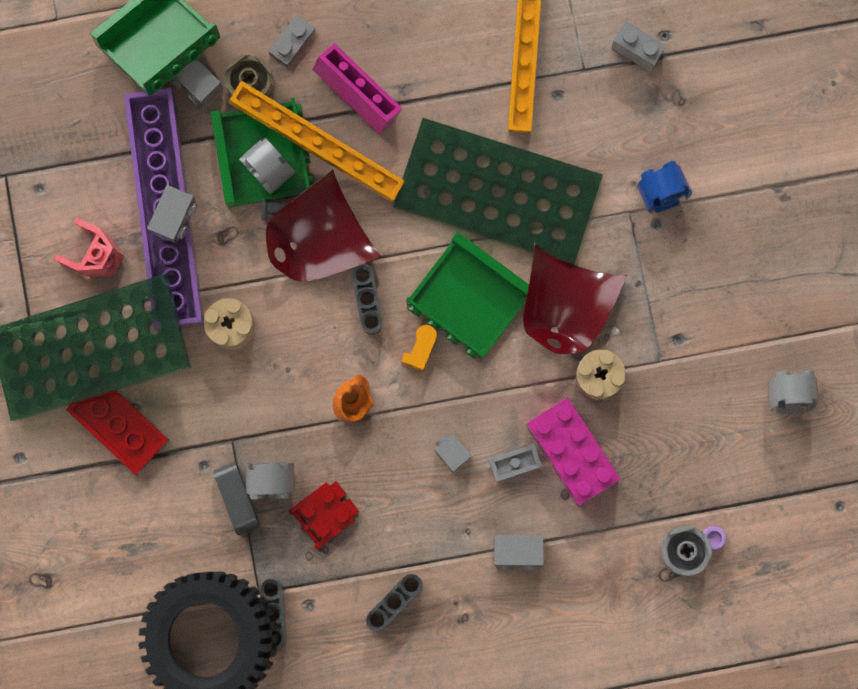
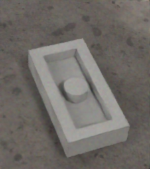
[268,15,316,67]
[488,444,542,482]

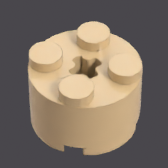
[204,299,255,350]
[575,350,625,400]

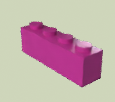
[313,43,402,134]

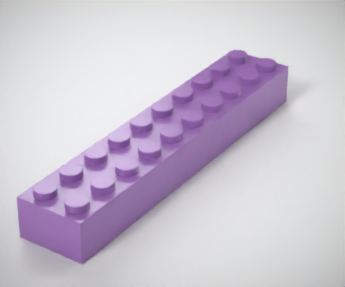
[124,88,204,332]

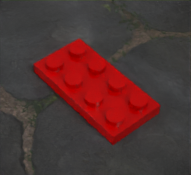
[66,374,169,475]

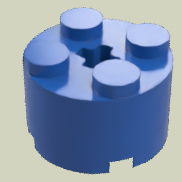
[637,161,692,213]

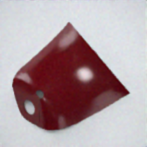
[266,169,381,281]
[523,243,628,354]

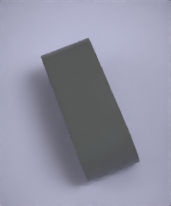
[352,264,383,335]
[213,462,260,536]
[366,574,422,631]
[260,579,287,649]

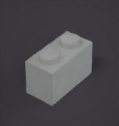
[611,22,666,72]
[170,59,223,108]
[147,185,197,244]
[494,536,543,570]

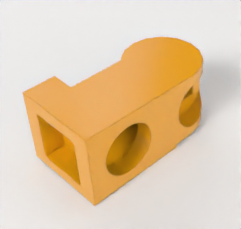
[401,325,437,372]

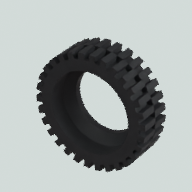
[138,571,278,689]

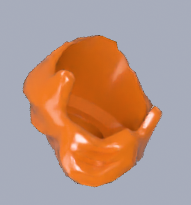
[332,375,374,423]

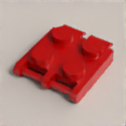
[288,481,359,550]

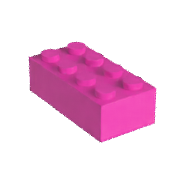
[526,398,620,506]

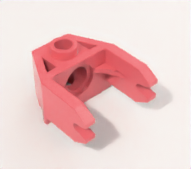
[54,218,125,278]

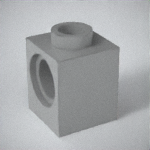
[434,434,472,473]

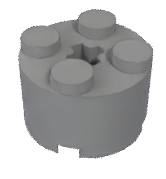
[239,137,295,194]
[768,370,819,414]
[245,461,295,499]
[659,526,712,576]

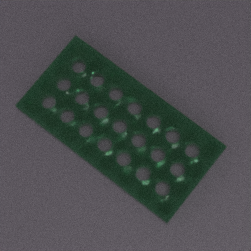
[393,118,603,265]
[0,274,191,422]

